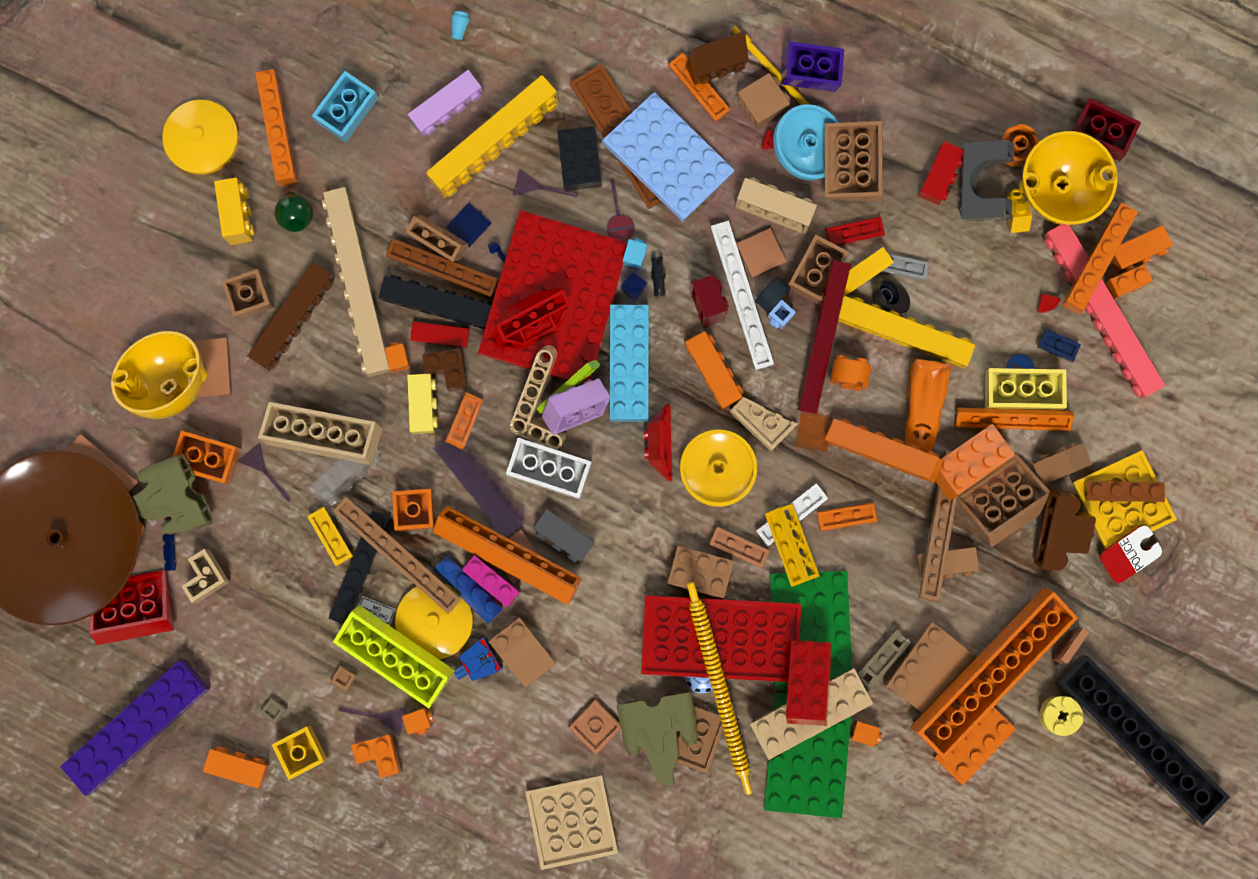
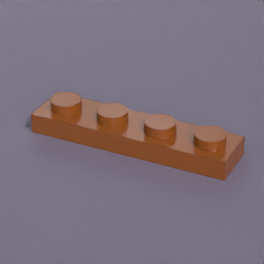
[1085,481,1165,502]

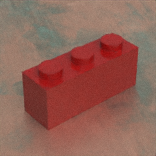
[918,141,964,205]

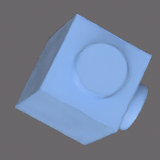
[767,300,796,330]

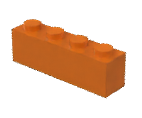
[684,331,743,410]

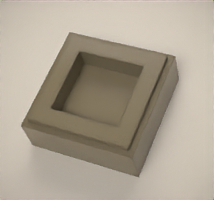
[260,697,287,725]

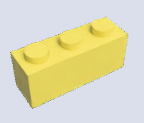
[407,374,438,434]

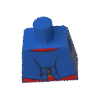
[454,638,503,681]

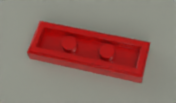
[825,216,885,246]
[410,322,470,348]

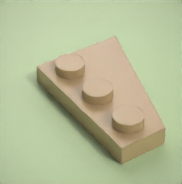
[730,397,798,451]

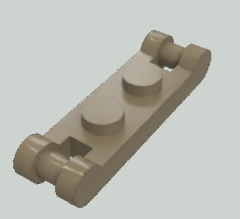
[857,628,912,693]

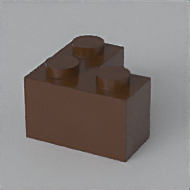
[422,348,468,392]

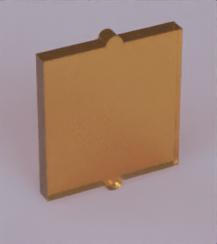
[796,413,832,452]

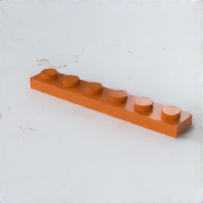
[955,407,1074,431]

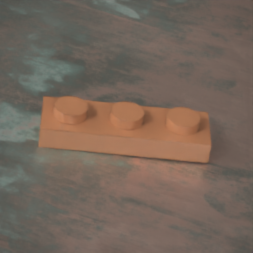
[709,527,770,568]

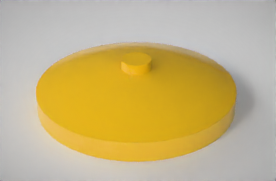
[162,100,239,175]
[680,430,757,507]
[395,584,473,660]

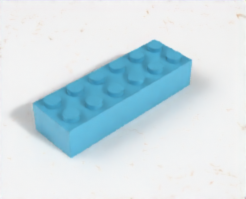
[610,305,649,422]

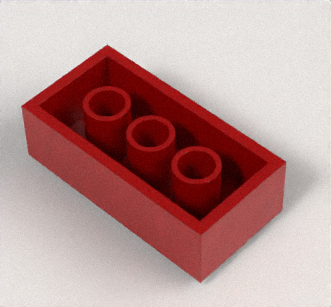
[786,640,832,726]

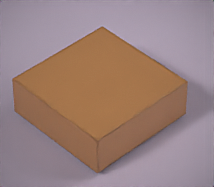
[330,665,357,692]

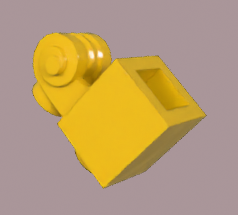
[1006,189,1032,233]

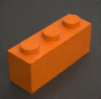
[1111,225,1173,273]
[203,746,270,789]

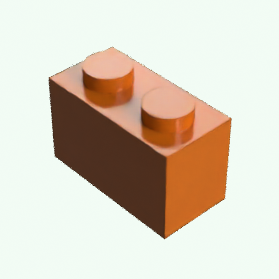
[1105,264,1153,300]

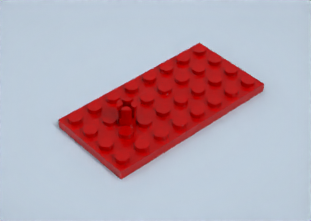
[641,596,801,682]

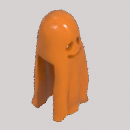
[905,359,952,453]

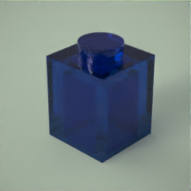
[621,271,648,302]

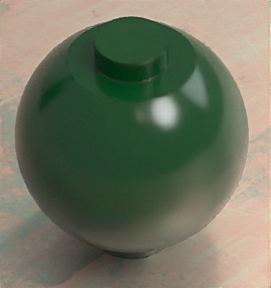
[274,192,313,232]

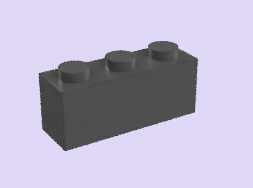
[534,510,595,563]

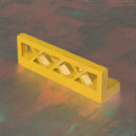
[765,504,820,587]

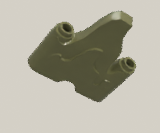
[132,454,213,535]
[617,692,698,785]

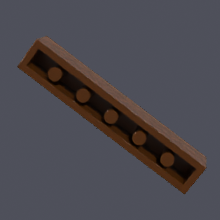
[247,262,334,371]

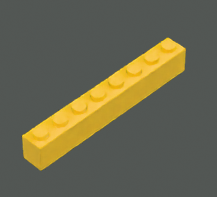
[838,293,975,369]

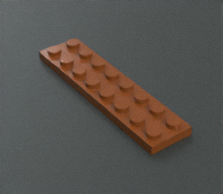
[570,64,662,209]

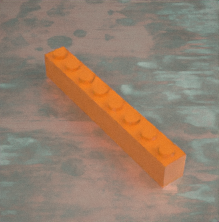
[433,506,582,605]

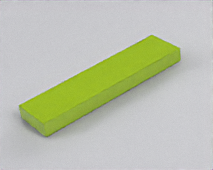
[536,360,600,414]

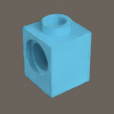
[623,238,647,270]

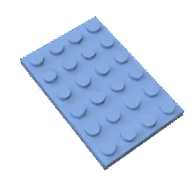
[602,92,735,222]

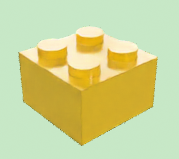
[272,725,328,780]

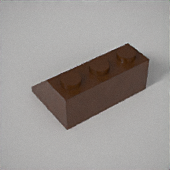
[685,31,749,85]

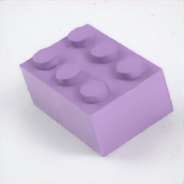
[542,379,610,435]

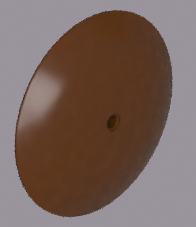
[0,451,140,625]

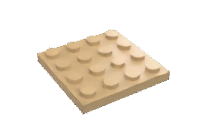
[525,775,618,870]

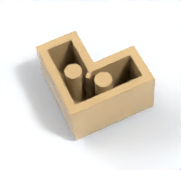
[181,549,229,603]

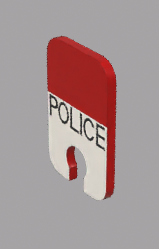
[1099,525,1162,583]

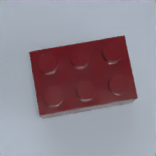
[1071,98,1141,161]
[690,275,729,328]

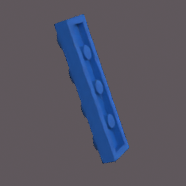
[433,556,503,624]

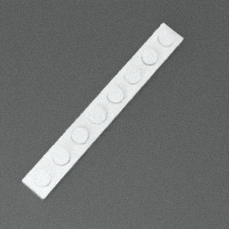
[710,221,774,371]

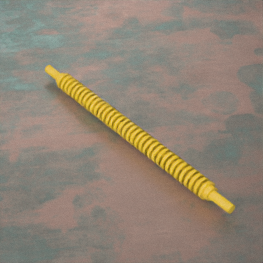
[687,582,753,795]

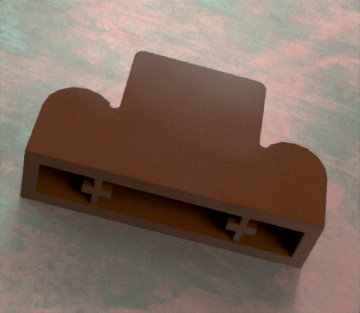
[1034,490,1096,570]

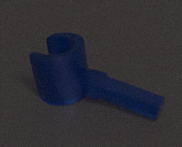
[488,242,506,263]

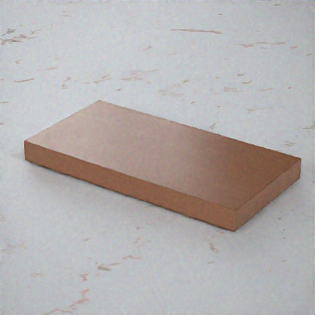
[65,434,139,493]

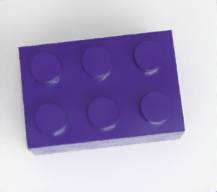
[781,41,844,92]

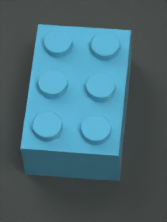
[312,71,378,143]

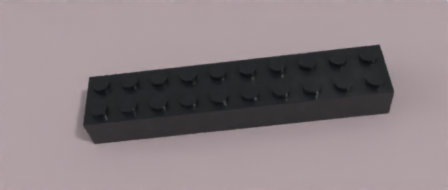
[1054,655,1230,825]

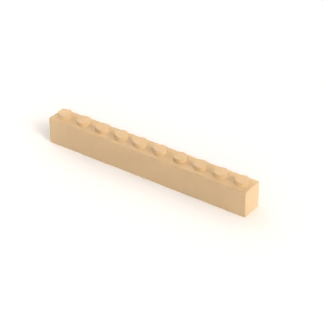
[321,187,391,377]

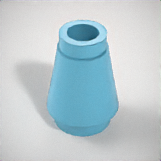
[451,11,470,40]

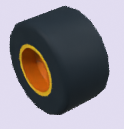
[755,277,791,313]

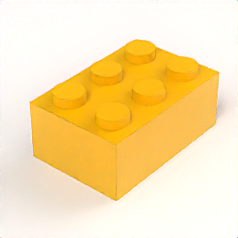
[214,178,255,245]

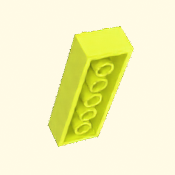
[333,605,455,708]

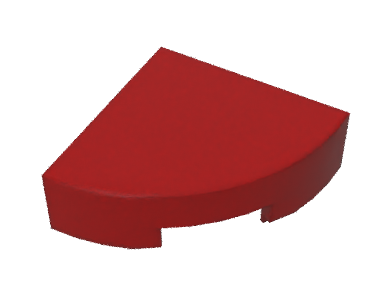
[761,129,774,149]
[1037,294,1061,313]

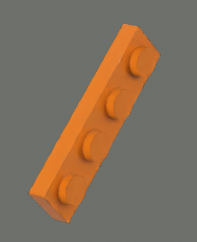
[668,53,730,123]

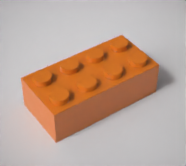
[935,424,1015,501]

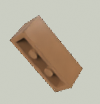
[405,215,469,262]
[915,547,979,579]

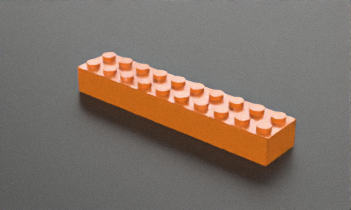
[910,588,1078,759]

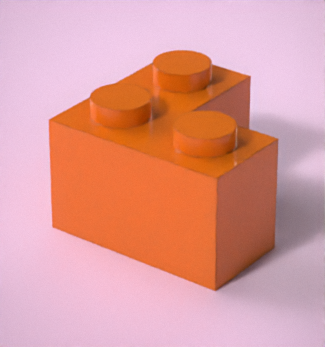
[351,733,402,778]

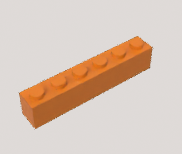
[255,69,298,186]
[1061,202,1138,315]
[825,418,943,484]

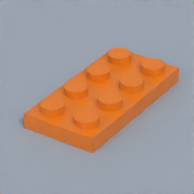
[933,707,1016,785]

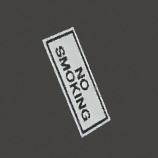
[358,596,396,625]

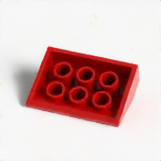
[90,570,174,645]

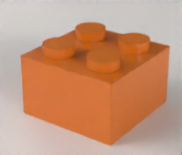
[392,489,435,532]

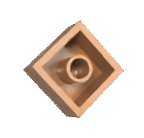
[221,269,274,321]

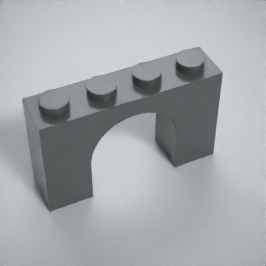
[960,140,1015,221]

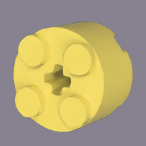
[1039,696,1083,736]

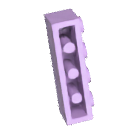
[408,70,483,137]

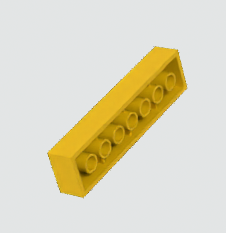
[426,75,559,199]

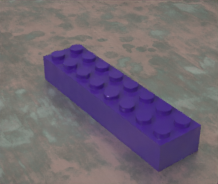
[60,660,210,796]

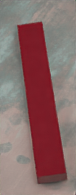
[797,260,851,414]

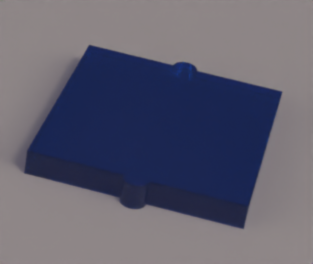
[446,203,492,248]

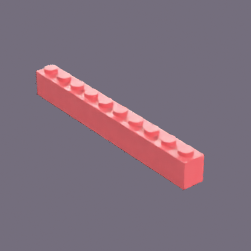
[1043,225,1165,400]

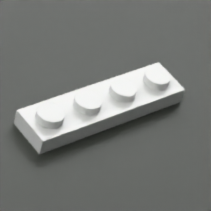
[756,483,828,546]

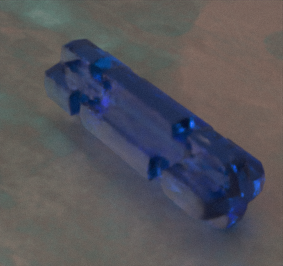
[162,534,176,571]

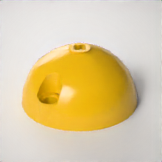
[1019,131,1118,225]
[111,331,208,419]

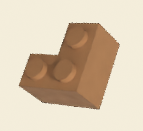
[1033,443,1092,484]

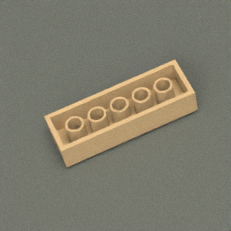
[258,402,382,465]
[749,668,873,760]

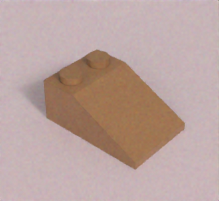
[489,618,556,688]

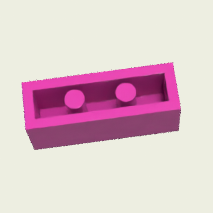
[462,555,521,608]

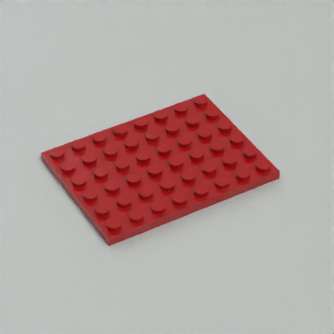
[478,210,628,385]

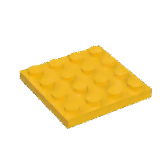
[1072,450,1177,549]

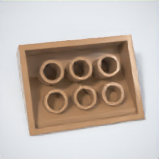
[825,121,884,202]
[957,455,1050,548]
[884,622,976,714]

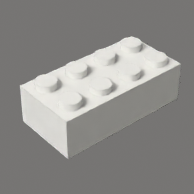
[506,438,592,500]

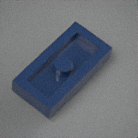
[1037,329,1081,362]

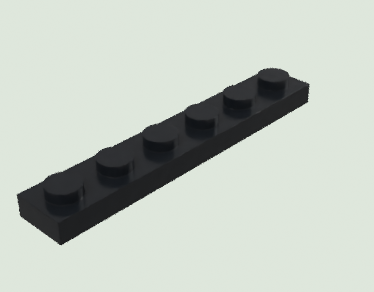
[329,511,391,624]

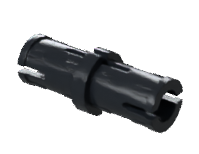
[651,257,666,297]

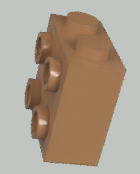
[737,73,790,128]

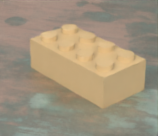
[735,177,817,234]

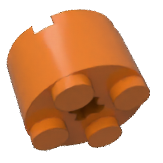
[1000,124,1040,167]
[830,355,872,391]

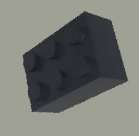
[557,126,602,191]

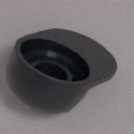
[872,279,910,314]

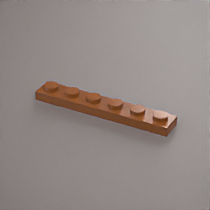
[385,238,499,298]

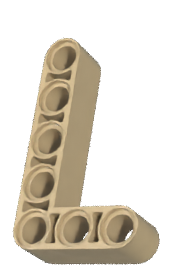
[510,345,566,450]

